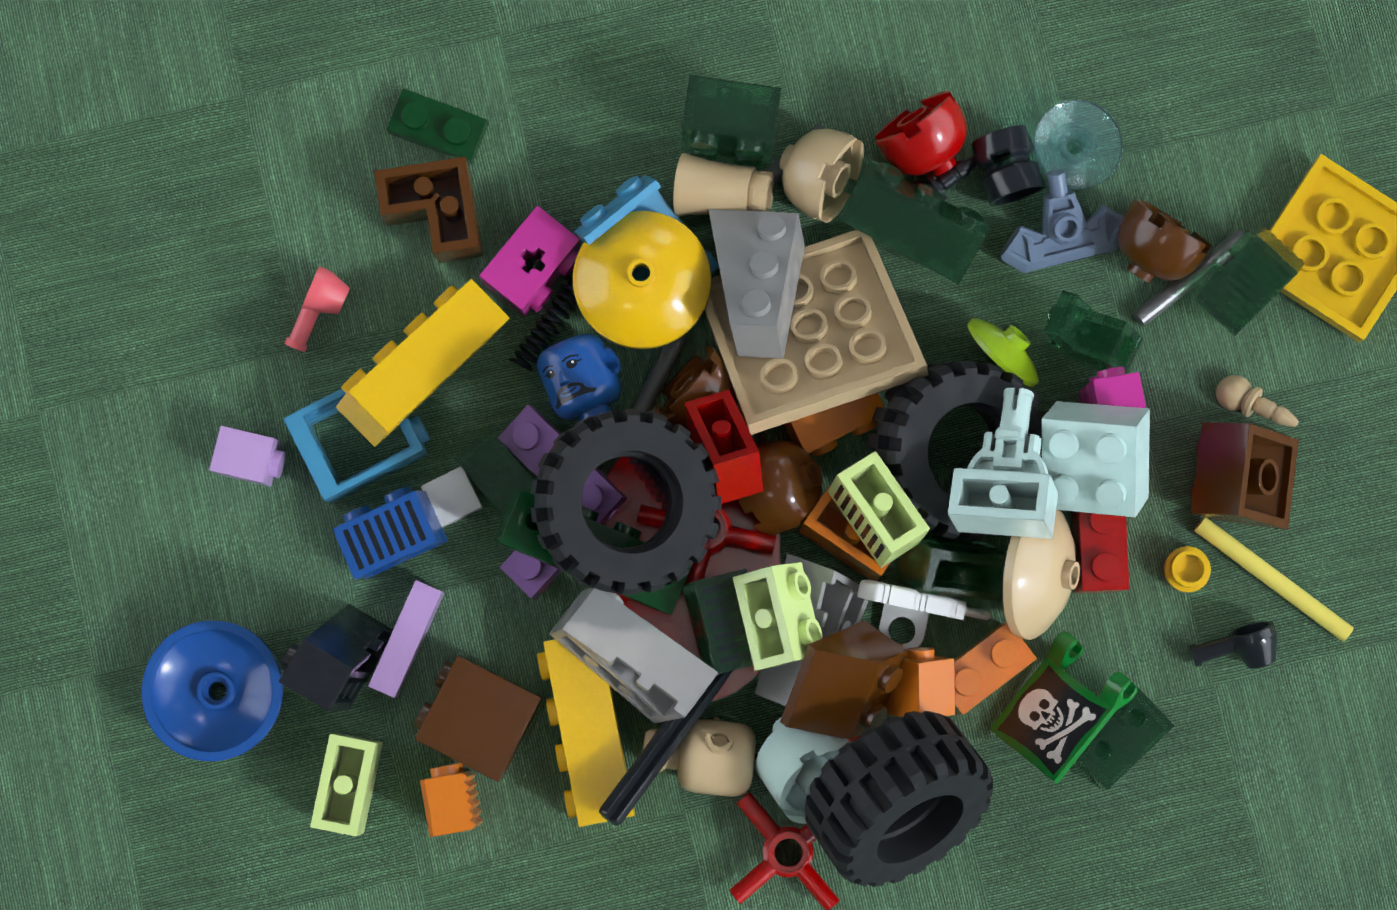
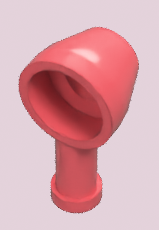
[284,266,350,352]

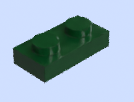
[386,88,488,165]

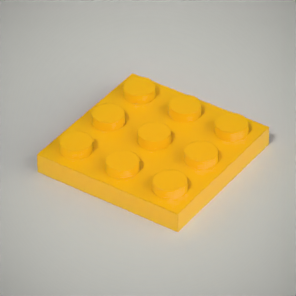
[1244,154,1397,343]

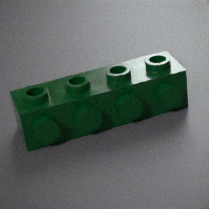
[494,484,693,615]

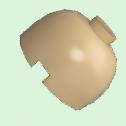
[779,129,864,223]

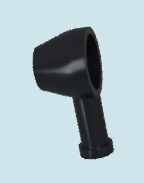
[1188,621,1277,669]

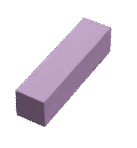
[368,580,445,698]

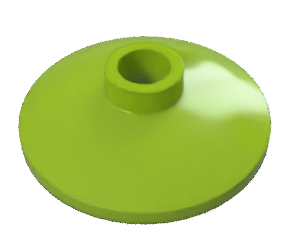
[967,318,1039,387]

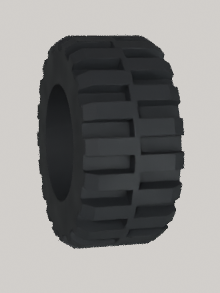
[867,360,1047,541]
[530,409,722,595]
[805,711,993,887]

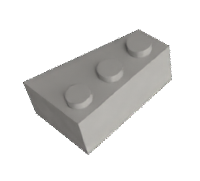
[755,553,869,707]
[549,587,718,723]

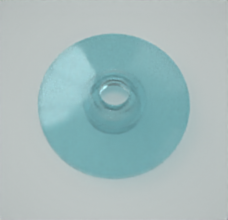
[1033,100,1123,189]

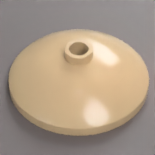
[1003,510,1080,640]

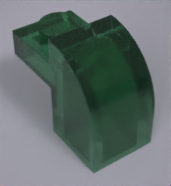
[1044,290,1143,374]

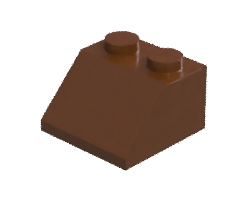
[1191,422,1299,530]
[780,620,908,740]

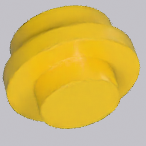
[1164,546,1211,593]

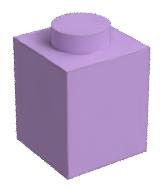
[209,426,286,487]

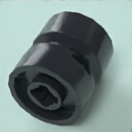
[971,125,1046,206]

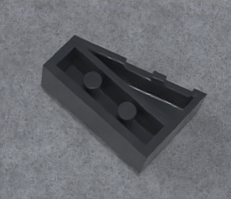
[278,604,393,711]

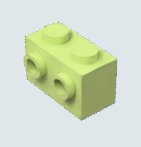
[732,562,822,671]

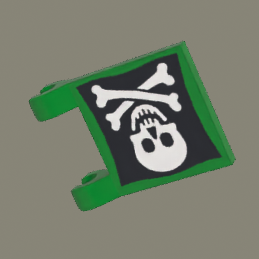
[989,631,1138,784]

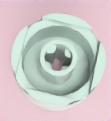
[754,717,850,824]

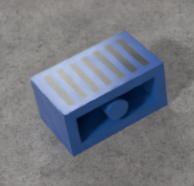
[333,486,448,580]

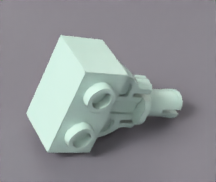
[948,388,1058,539]

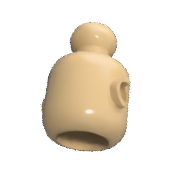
[643,717,756,797]

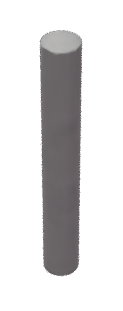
[1133,229,1249,327]

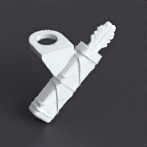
[857,580,991,649]

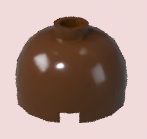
[1117,198,1213,283]
[652,346,738,430]
[739,440,823,535]

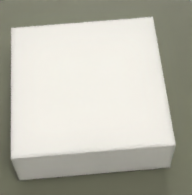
[421,466,483,528]

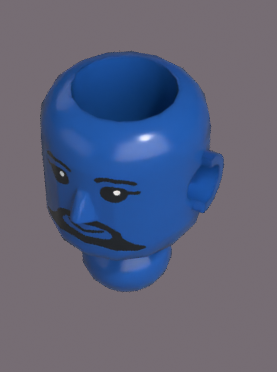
[537,333,622,421]

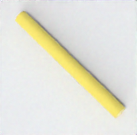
[1194,517,1354,642]

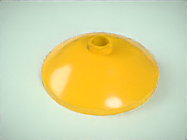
[573,211,711,349]

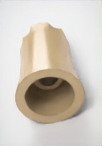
[673,153,774,216]

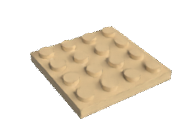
[704,226,928,435]

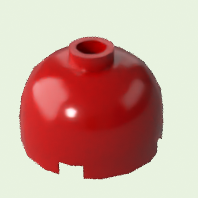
[875,90,967,177]

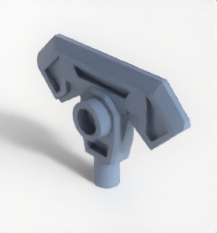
[1000,169,1123,273]

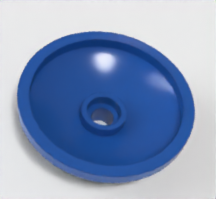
[142,621,283,761]

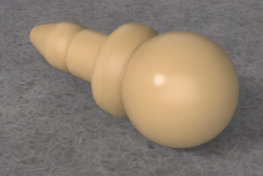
[1216,375,1299,427]

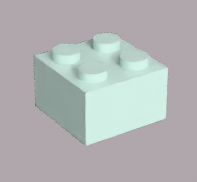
[1042,401,1150,517]

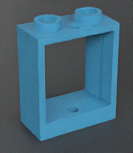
[283,389,430,504]

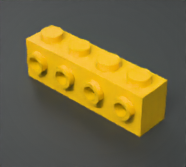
[336,279,510,447]
[537,639,636,827]

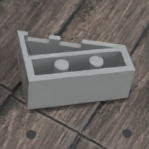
[708,209,805,359]

